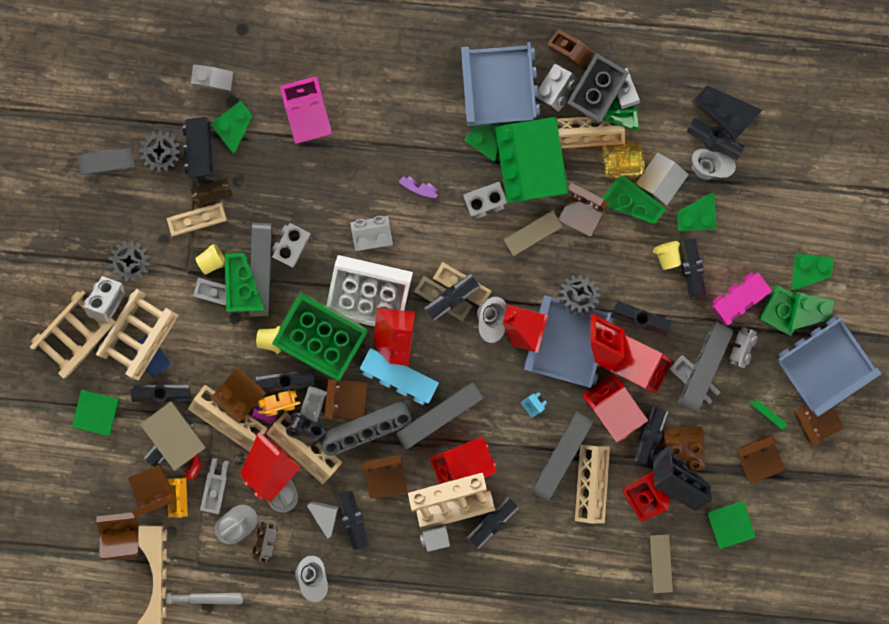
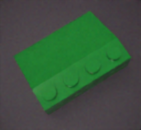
[495,117,569,203]
[272,291,368,381]

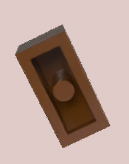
[547,29,594,69]

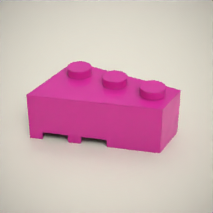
[710,272,772,325]

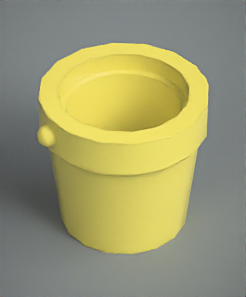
[653,241,681,270]
[196,244,225,274]
[256,326,282,354]

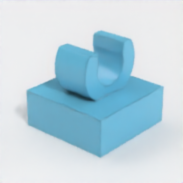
[521,393,547,418]

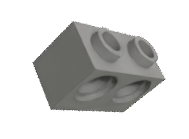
[463,182,507,219]
[271,223,311,268]
[83,276,126,324]
[420,524,450,552]

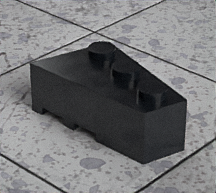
[692,85,762,140]
[653,446,712,511]

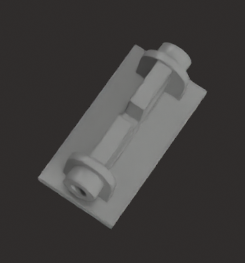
[729,327,757,368]

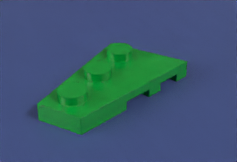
[602,173,667,224]
[225,253,266,312]

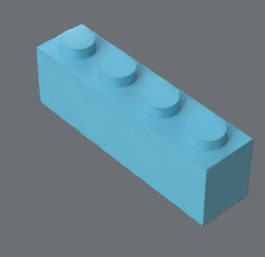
[360,348,439,405]

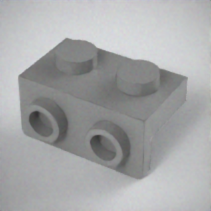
[536,64,579,112]
[351,216,393,251]

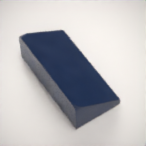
[130,334,171,378]

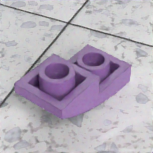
[399,176,438,199]

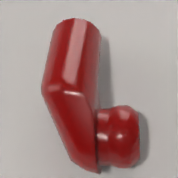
[183,454,202,479]

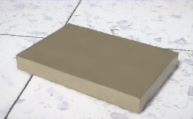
[140,401,206,471]

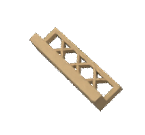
[557,117,625,148]
[188,385,268,452]
[266,412,343,484]
[575,445,610,524]

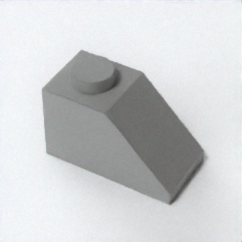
[191,64,234,91]

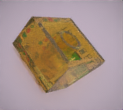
[602,142,645,179]

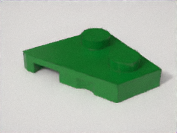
[602,97,639,131]
[211,101,253,154]
[464,124,501,162]
[676,193,716,231]
[790,253,834,290]
[788,292,835,329]

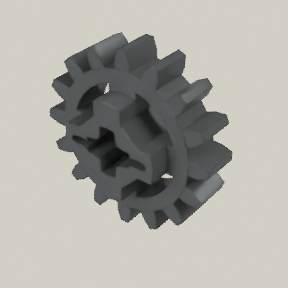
[139,130,181,172]
[109,240,151,282]
[558,275,601,316]

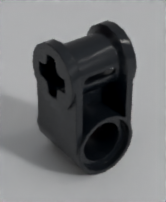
[286,413,325,446]

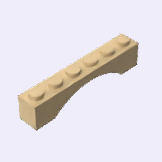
[137,525,167,624]

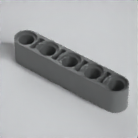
[249,223,272,317]
[678,321,733,413]
[395,382,484,449]
[320,402,412,456]
[531,411,594,502]

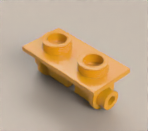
[258,390,301,416]
[167,478,188,518]

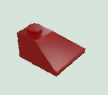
[503,305,548,353]
[590,314,624,370]
[621,471,669,522]

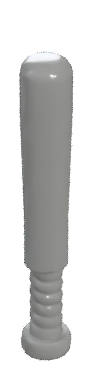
[166,593,243,605]

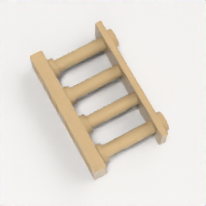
[96,289,179,380]
[30,291,117,379]
[408,473,495,531]

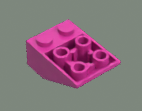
[280,76,332,144]

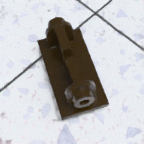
[190,178,233,208]
[252,521,278,563]

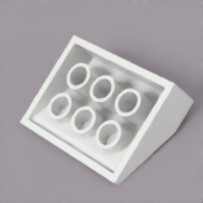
[327,255,413,327]

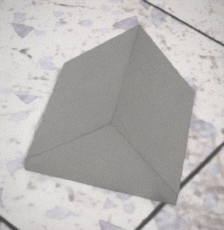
[636,152,689,206]
[307,501,339,539]

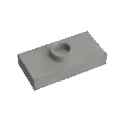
[616,69,640,109]
[298,386,327,422]

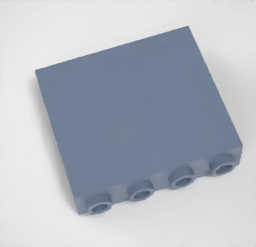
[461,42,540,127]
[524,295,613,388]
[777,316,881,418]

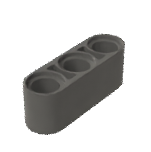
[77,148,135,175]

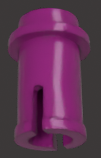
[252,406,278,425]

